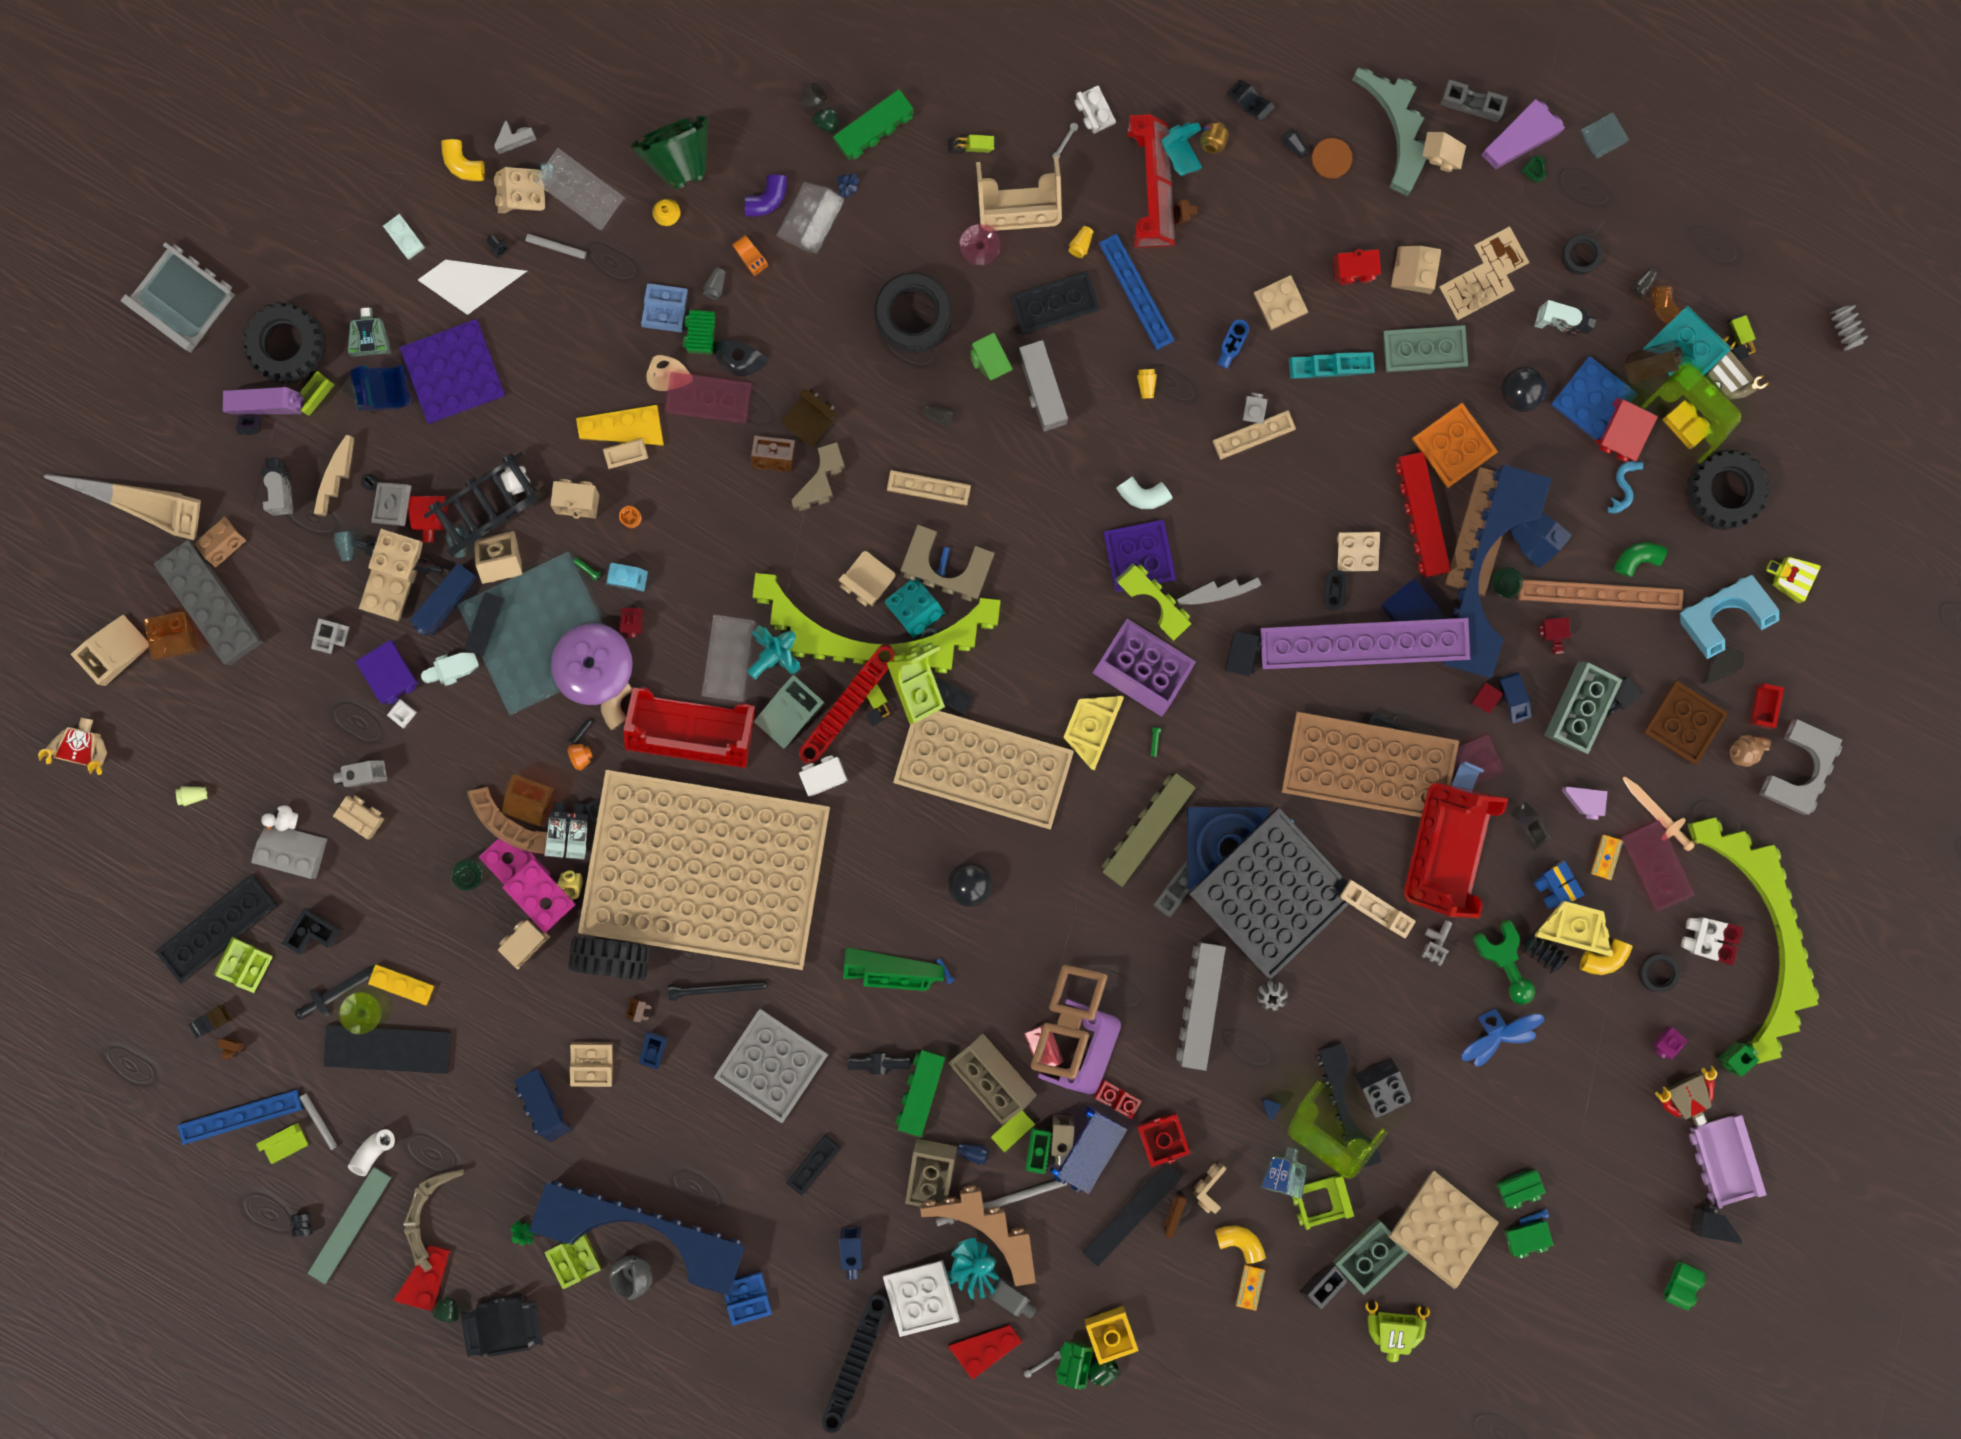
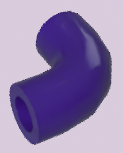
[745,175,787,217]

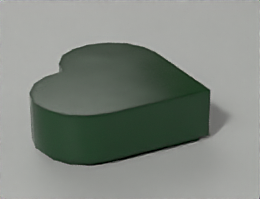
[1520,155,1546,183]

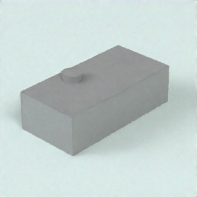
[1019,340,1068,432]

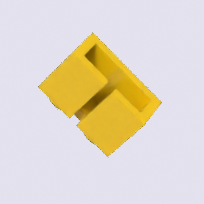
[1662,400,1712,449]

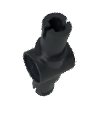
[847,1052,910,1075]

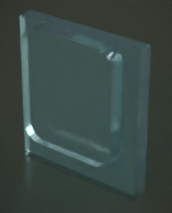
[1581,113,1629,159]

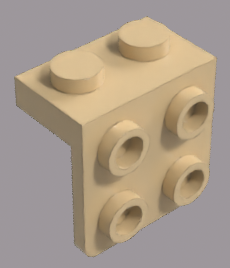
[494,167,545,213]
[839,551,895,607]
[1193,1163,1227,1214]

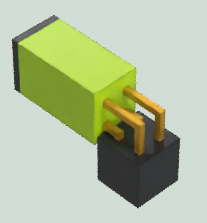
[948,135,996,154]
[1728,313,1756,361]
[866,684,890,727]

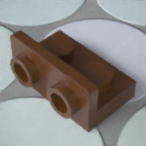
[751,436,795,472]

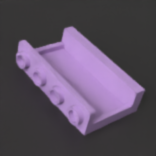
[1689,1113,1766,1209]

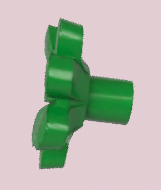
[510,1221,534,1246]

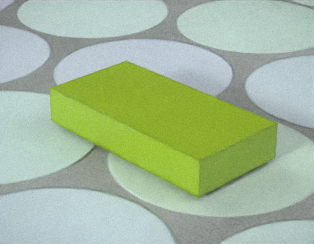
[991,1110,1035,1152]

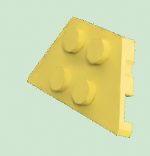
[1063,696,1124,770]
[1535,901,1613,956]

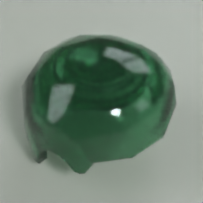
[1492,567,1523,599]
[451,859,483,891]

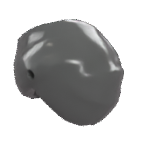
[609,1255,653,1300]

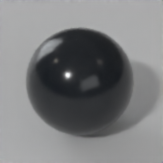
[1501,367,1547,412]
[947,862,993,907]

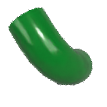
[1613,542,1668,577]

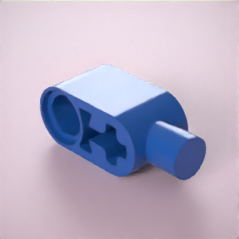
[1217,320,1249,369]

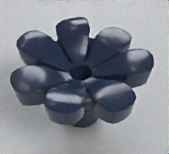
[837,173,860,198]

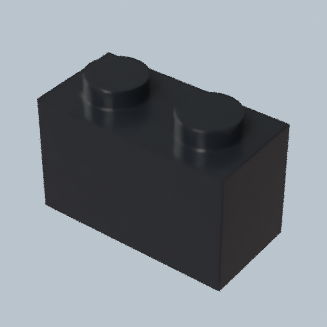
[1224,631,1261,677]

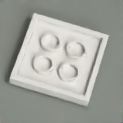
[883,1260,960,1337]

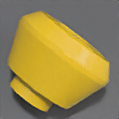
[653,198,680,226]

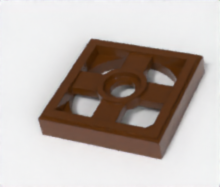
[1163,1192,1187,1239]

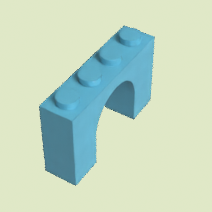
[1680,575,1779,659]

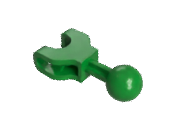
[1473,919,1535,1005]

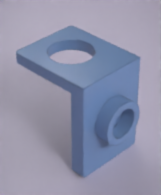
[1451,762,1484,790]

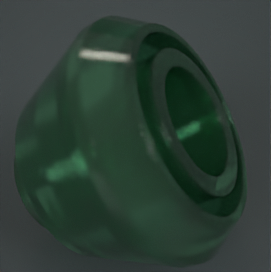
[812,107,839,134]
[431,1297,459,1323]

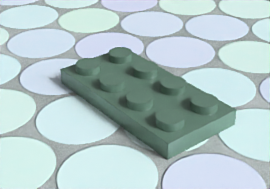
[1383,325,1468,373]

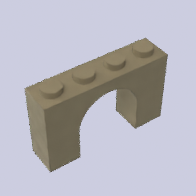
[901,525,995,602]

